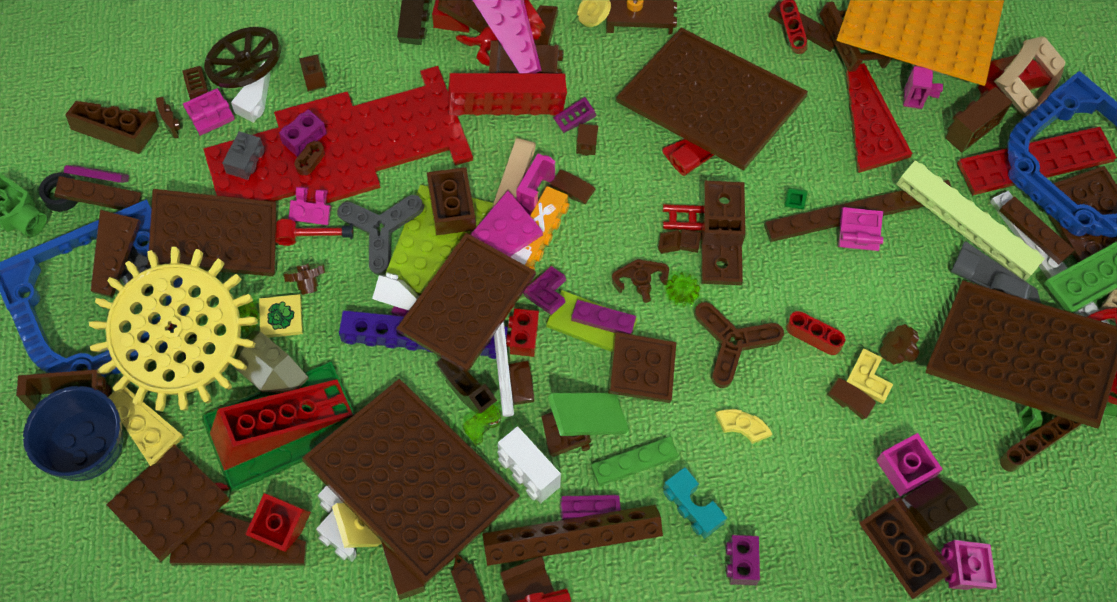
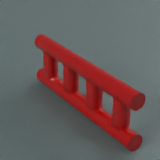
[663,204,704,231]

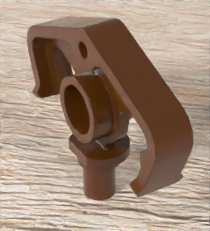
[612,259,669,303]

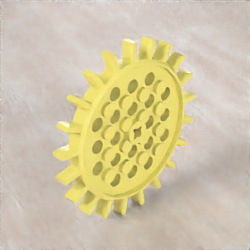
[89,247,258,412]

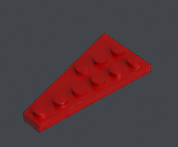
[846,63,913,173]

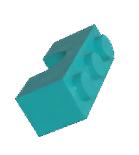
[663,467,727,539]

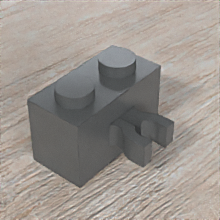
[222,131,264,180]

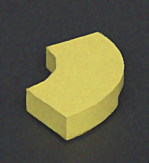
[715,409,772,444]

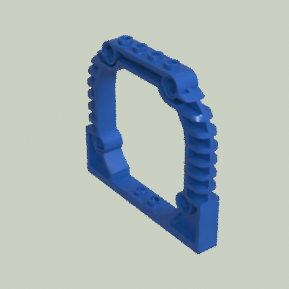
[1007,71,1117,237]
[0,199,189,378]

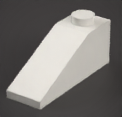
[231,62,270,123]
[372,272,419,310]

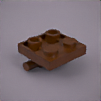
[541,412,591,457]

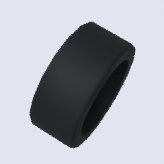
[39,172,78,212]

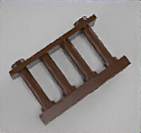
[819,1,893,72]

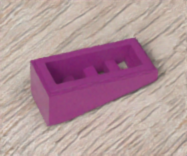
[553,97,597,133]

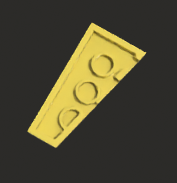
[109,387,184,467]

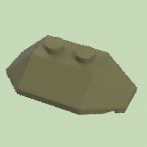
[233,331,309,393]

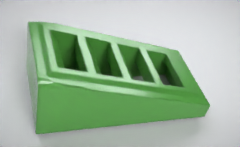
[1018,406,1043,434]

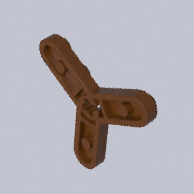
[694,302,784,388]

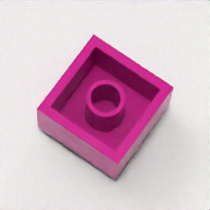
[876,433,943,497]

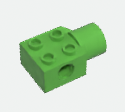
[0,173,47,237]

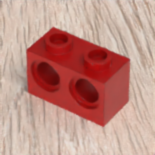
[506,308,539,357]

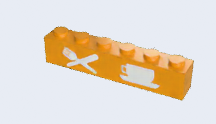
[510,186,570,271]

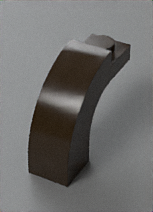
[435,358,497,414]

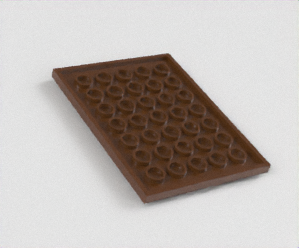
[616,27,808,171]
[925,280,1117,429]
[302,379,520,585]

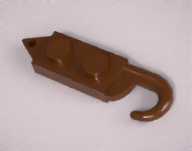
[451,555,486,602]

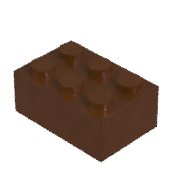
[946,87,1012,153]
[427,167,476,236]

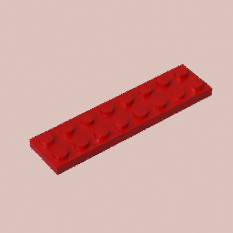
[957,126,1117,196]

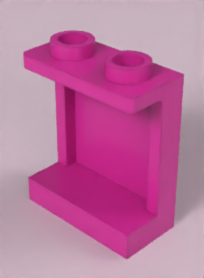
[516,154,556,215]

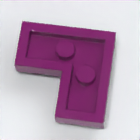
[523,266,566,315]

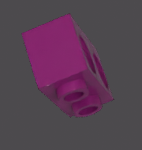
[279,109,327,157]
[726,535,760,586]

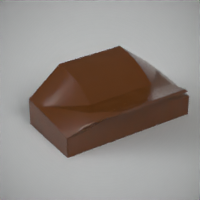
[508,361,534,405]

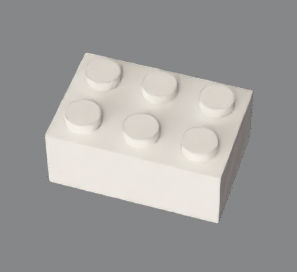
[498,426,561,504]

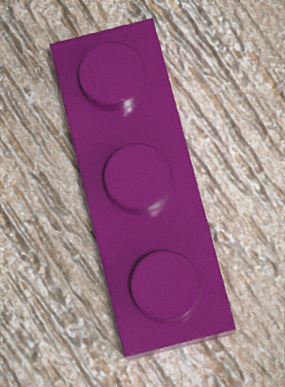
[571,300,637,334]

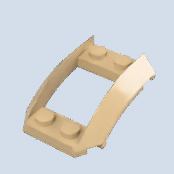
[994,36,1065,118]

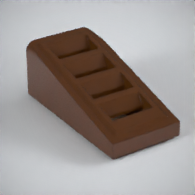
[182,66,208,100]

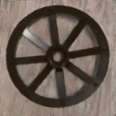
[204,27,281,88]

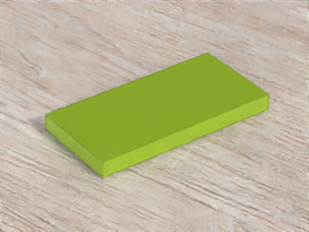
[546,290,638,352]

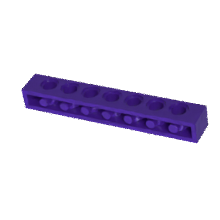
[339,310,508,359]

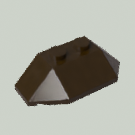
[902,477,979,537]

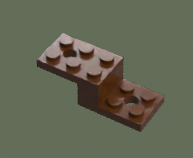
[701,180,746,286]

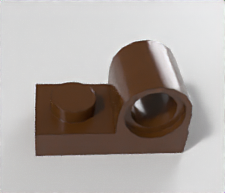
[299,54,326,92]

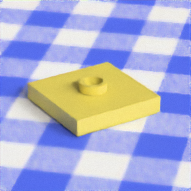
[332,503,382,548]

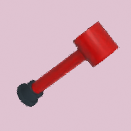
[275,219,353,246]

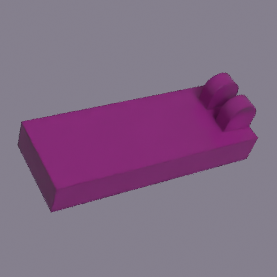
[560,495,621,520]

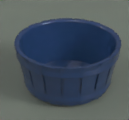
[23,386,123,481]

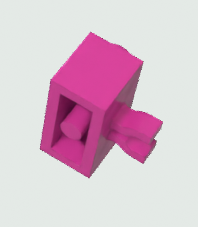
[903,66,943,109]

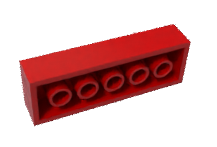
[448,73,567,116]

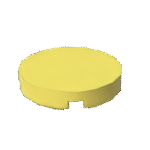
[577,0,611,27]

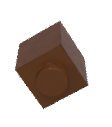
[576,124,598,156]

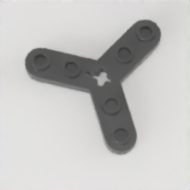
[337,195,424,276]

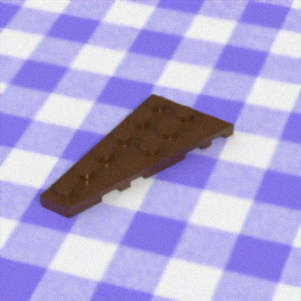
[169,511,307,566]

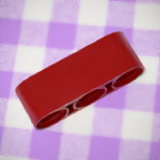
[780,0,808,54]
[786,311,846,355]

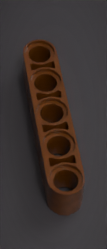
[1000,416,1082,472]

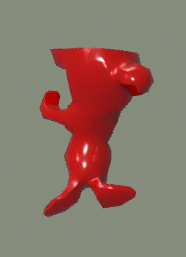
[456,0,546,66]

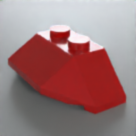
[978,54,1052,95]

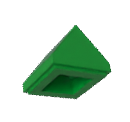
[785,188,808,209]

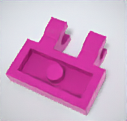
[289,187,331,225]

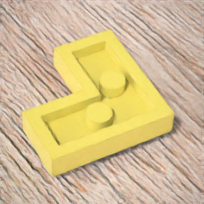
[847,348,893,404]

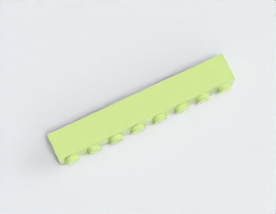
[896,160,1045,281]

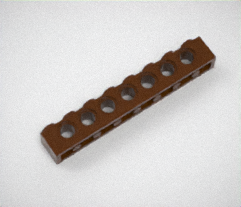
[482,505,663,566]

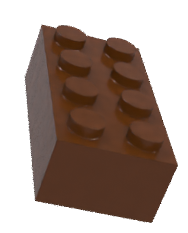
[859,498,954,599]

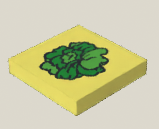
[259,294,303,338]

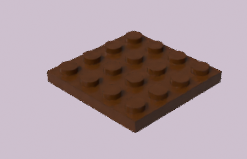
[106,444,229,562]

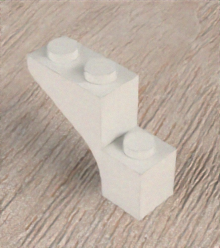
[316,486,357,562]

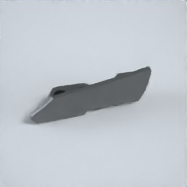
[951,242,1042,304]

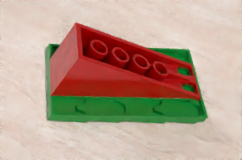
[202,361,355,493]

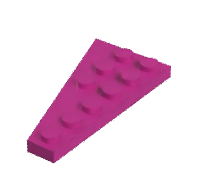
[473,0,542,73]
[471,191,543,257]

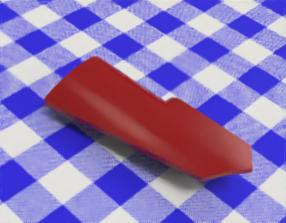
[662,139,715,176]

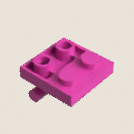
[183,88,235,136]
[838,207,883,251]

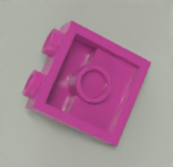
[941,540,997,590]

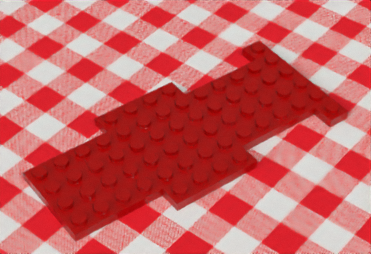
[203,66,473,204]

